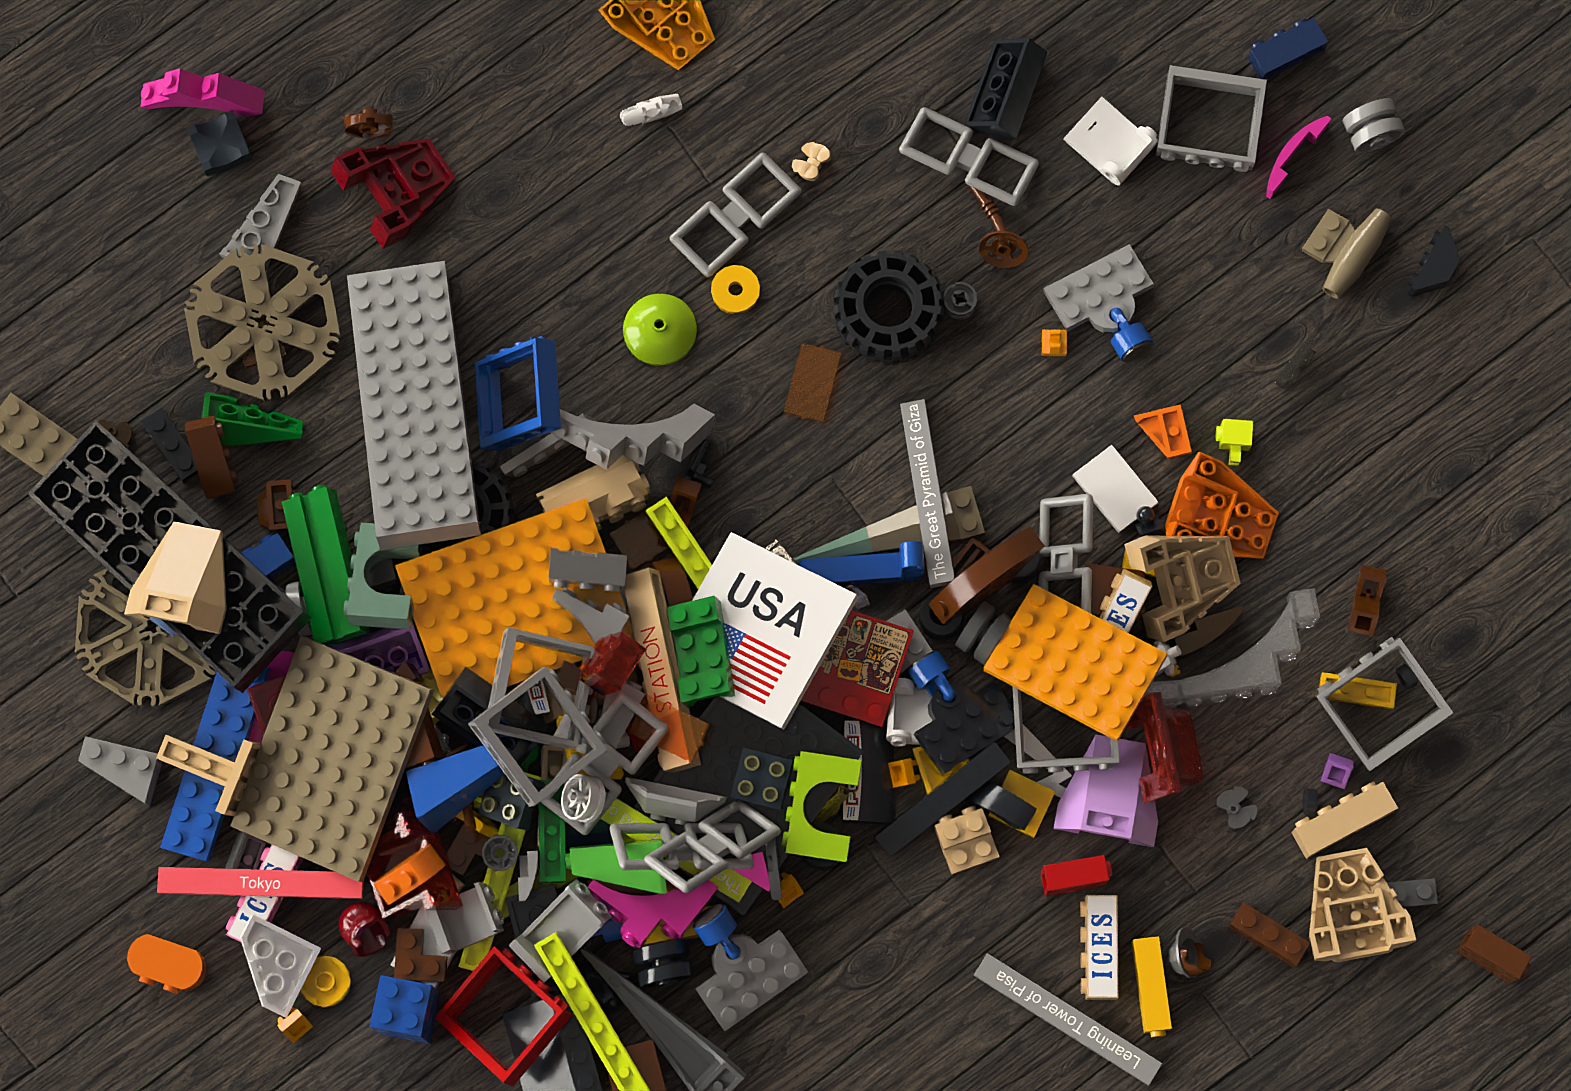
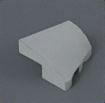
[518,851,539,902]

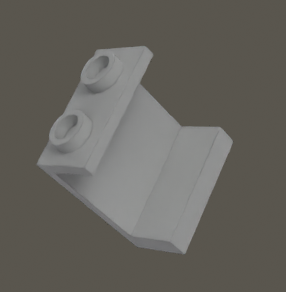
[424,882,504,954]

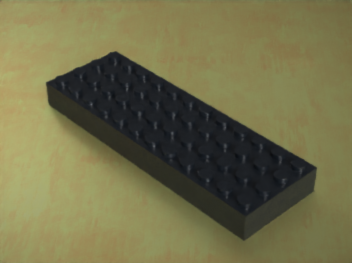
[28,420,311,693]

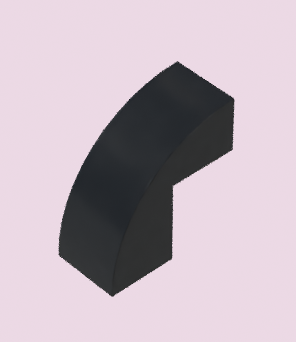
[966,781,1037,830]

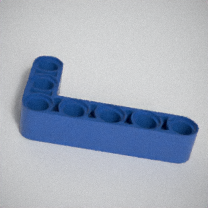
[799,541,925,586]

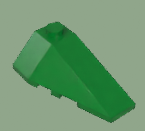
[201,392,303,446]

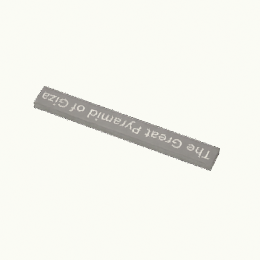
[900,399,955,588]

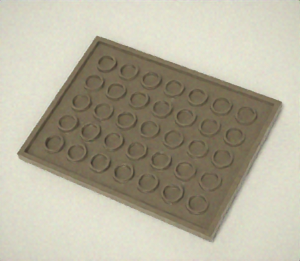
[230,636,434,882]

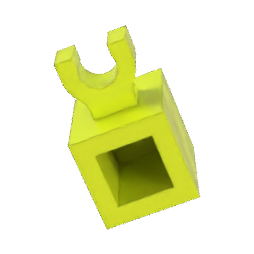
[1215,419,1253,466]

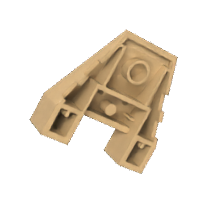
[1124,536,1241,642]

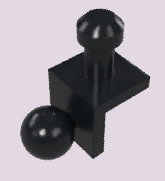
[1133,506,1166,537]
[579,961,621,1011]

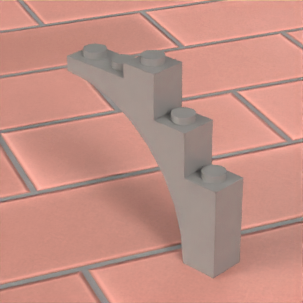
[550,404,715,470]
[552,588,645,749]

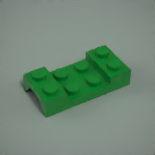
[667,596,735,708]

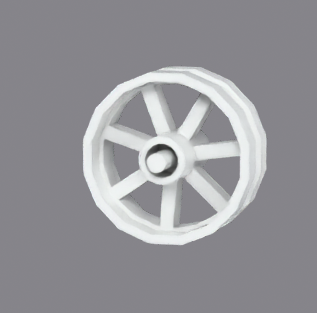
[561,774,606,823]

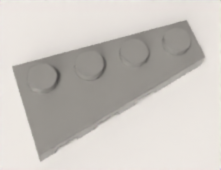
[219,174,302,272]

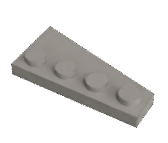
[500,413,597,478]

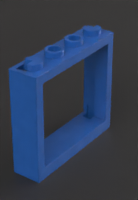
[475,336,561,451]

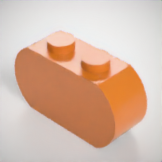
[373,844,445,905]
[127,934,206,994]

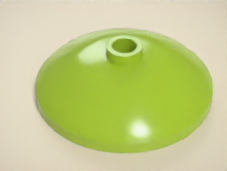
[623,294,697,366]

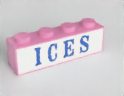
[226,845,303,943]

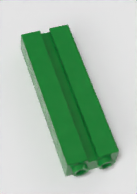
[282,485,370,646]

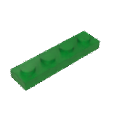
[538,780,566,883]

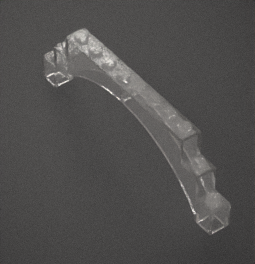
[1136,588,1320,714]

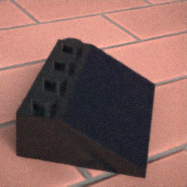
[502,994,603,1091]

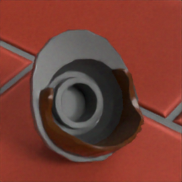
[1168,927,1212,978]

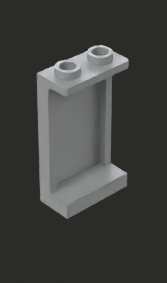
[509,879,612,982]

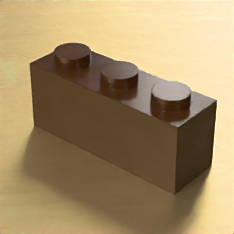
[185,415,239,499]
[1227,903,1310,968]

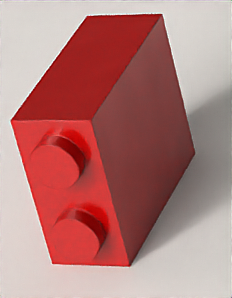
[1040,855,1112,897]

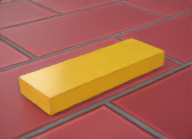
[1319,672,1397,709]

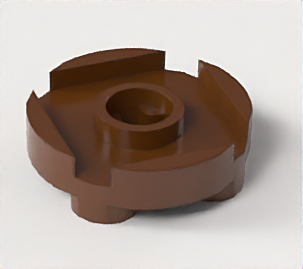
[344,108,393,138]

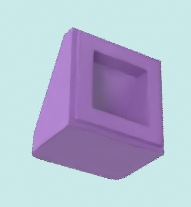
[1321,753,1354,789]

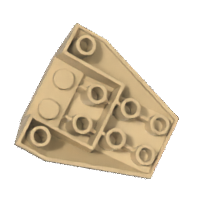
[124,522,227,634]

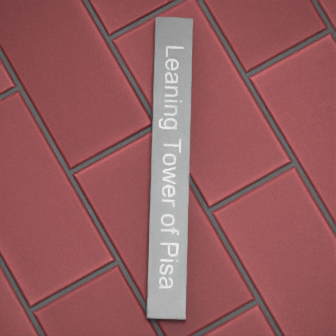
[973,953,1162,1085]

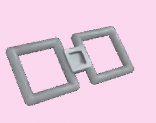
[899,107,1039,206]
[670,153,801,277]
[1038,494,1093,613]
[540,692,669,835]
[644,799,781,893]
[609,823,754,870]

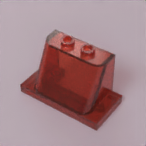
[1128,692,1203,803]
[366,811,463,919]

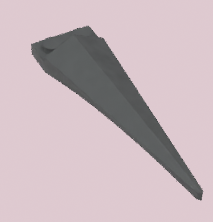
[580,947,746,1091]

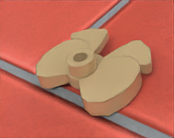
[792,142,831,181]

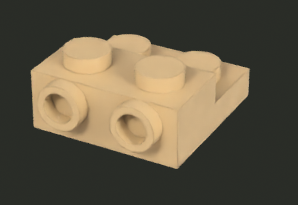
[934,806,999,875]

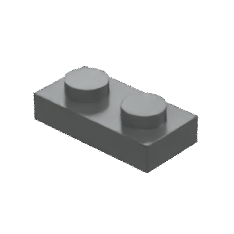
[1387,878,1438,908]

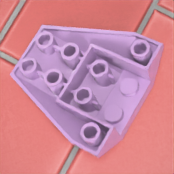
[1054,734,1158,847]

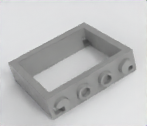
[1156,65,1267,172]
[486,627,599,750]
[1315,637,1453,771]
[468,666,607,807]
[1013,687,1119,774]

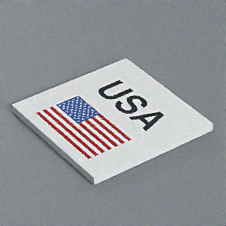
[673,532,858,730]

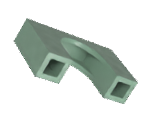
[344,523,423,629]

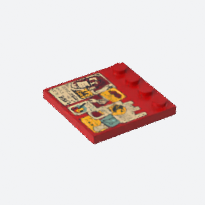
[801,610,914,727]

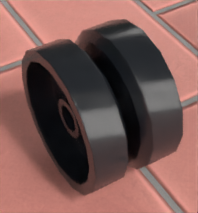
[633,939,695,988]

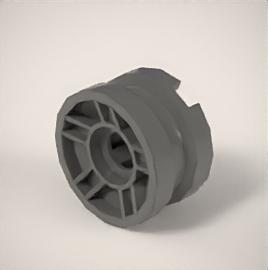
[944,282,977,320]
[482,835,518,871]

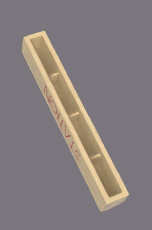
[622,568,701,773]

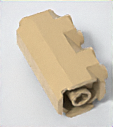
[536,455,651,531]

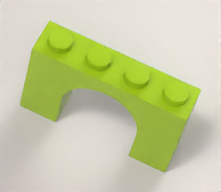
[782,751,862,862]

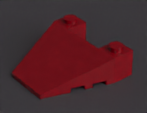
[330,139,456,249]

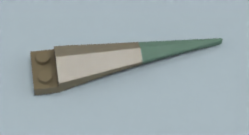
[788,486,985,564]

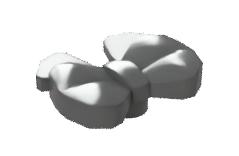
[1216,786,1258,830]

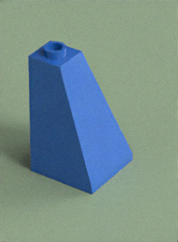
[406,745,505,833]

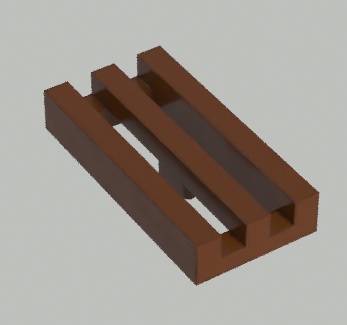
[952,537,991,578]

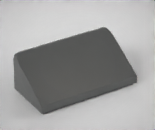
[225,831,267,870]

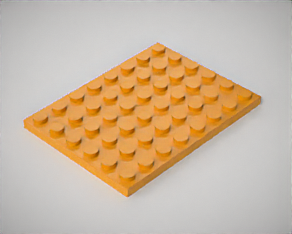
[395,498,634,698]

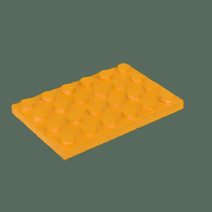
[984,584,1167,742]

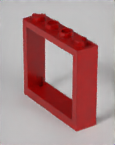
[434,947,573,1087]

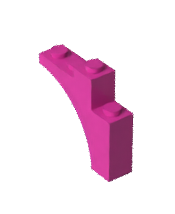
[141,68,265,117]
[588,872,718,948]

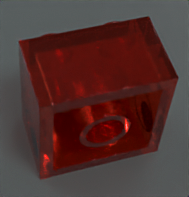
[578,631,646,696]

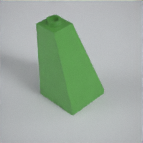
[565,839,667,894]

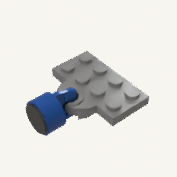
[1043,244,1154,362]
[693,904,808,1031]

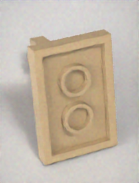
[156,735,261,816]

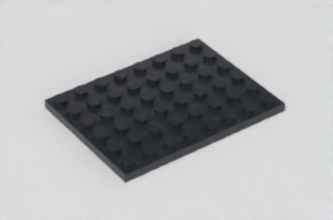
[634,696,864,916]

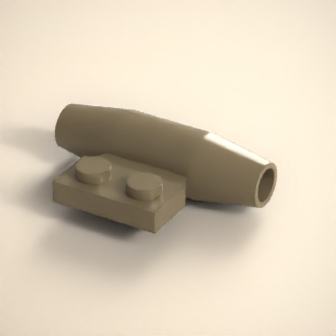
[1302,209,1392,299]

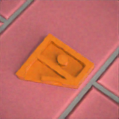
[1134,404,1192,459]

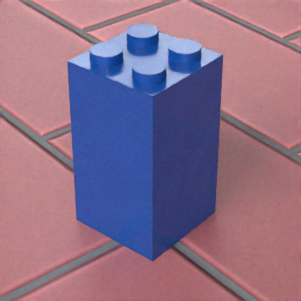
[369,975,441,1044]

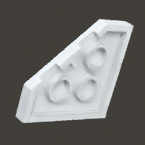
[240,914,321,1018]

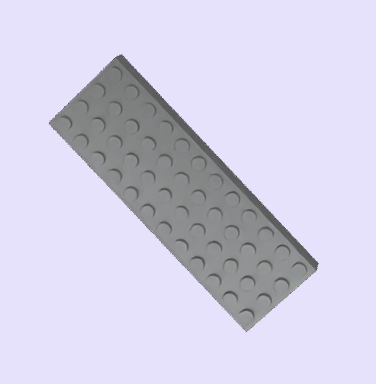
[347,261,481,550]

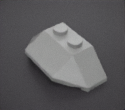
[625,777,728,825]

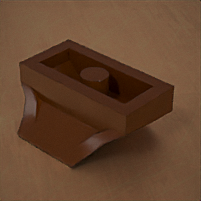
[257,479,294,532]

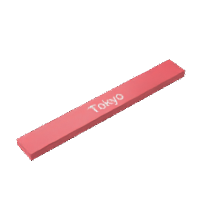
[157,867,364,899]

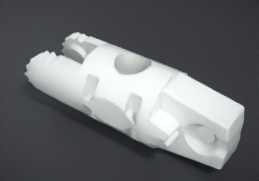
[620,94,682,126]

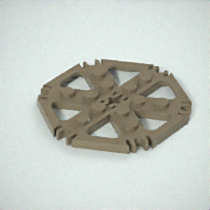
[184,244,341,401]
[75,568,216,707]

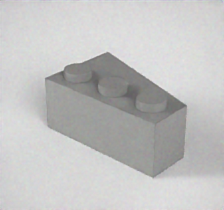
[548,548,627,592]
[78,736,163,807]

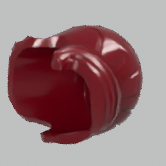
[339,902,390,957]

